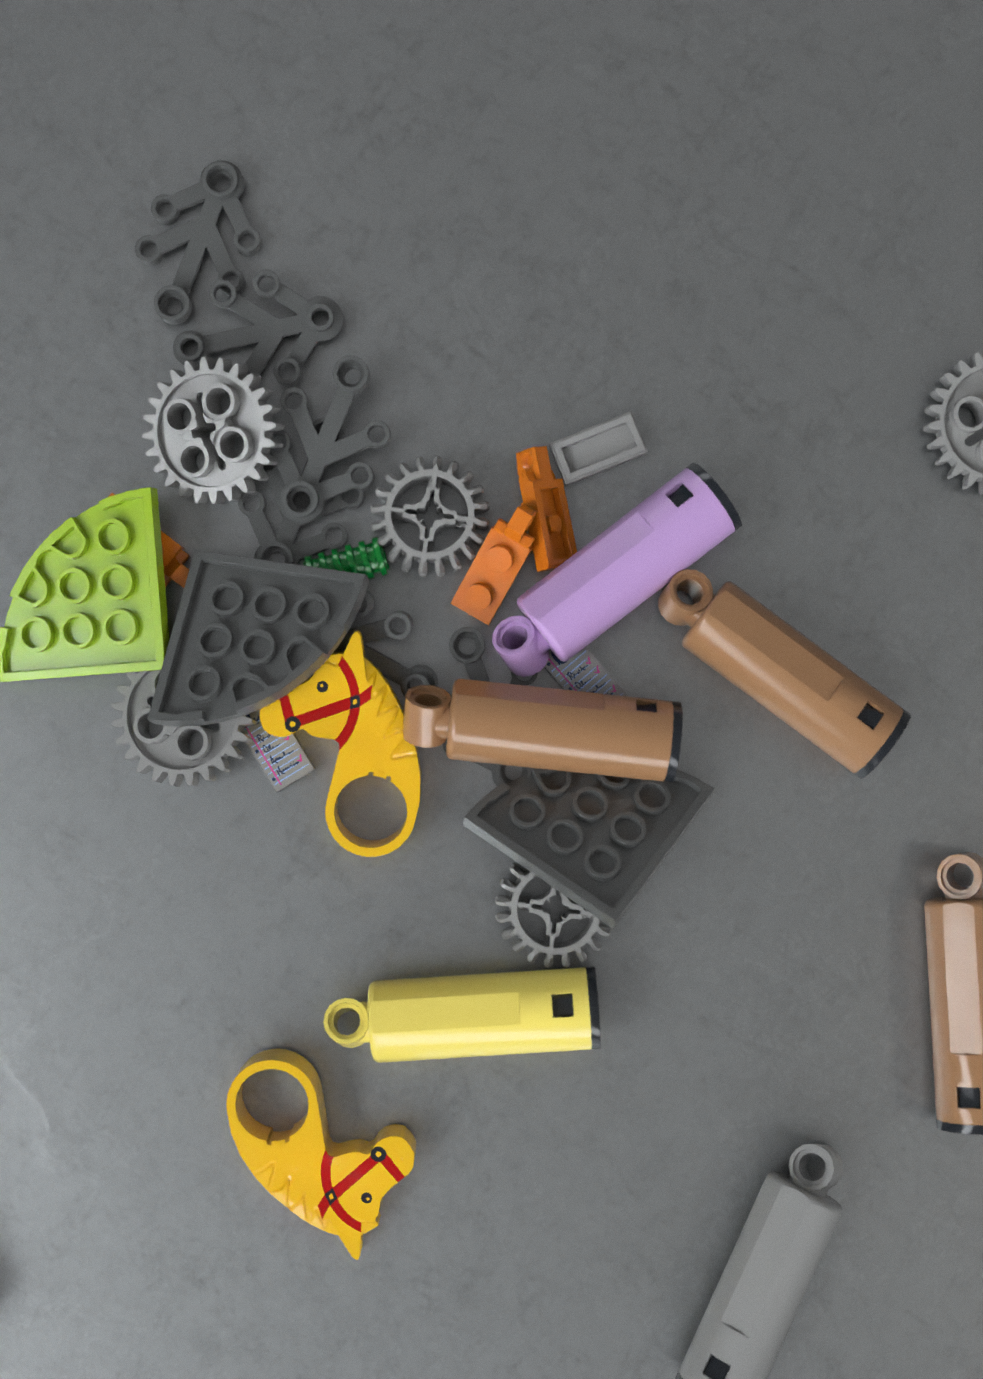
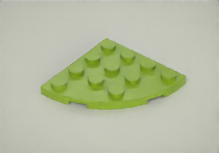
[0,487,169,682]

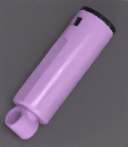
[492,462,742,677]

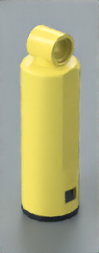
[323,966,601,1063]

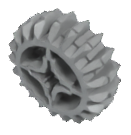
[370,456,490,577]
[495,863,612,969]

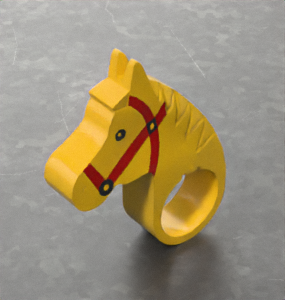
[259,630,422,857]
[226,1048,416,1260]

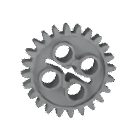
[923,352,983,495]
[142,357,284,504]
[111,670,257,787]

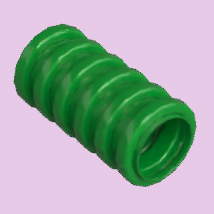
[303,536,390,580]

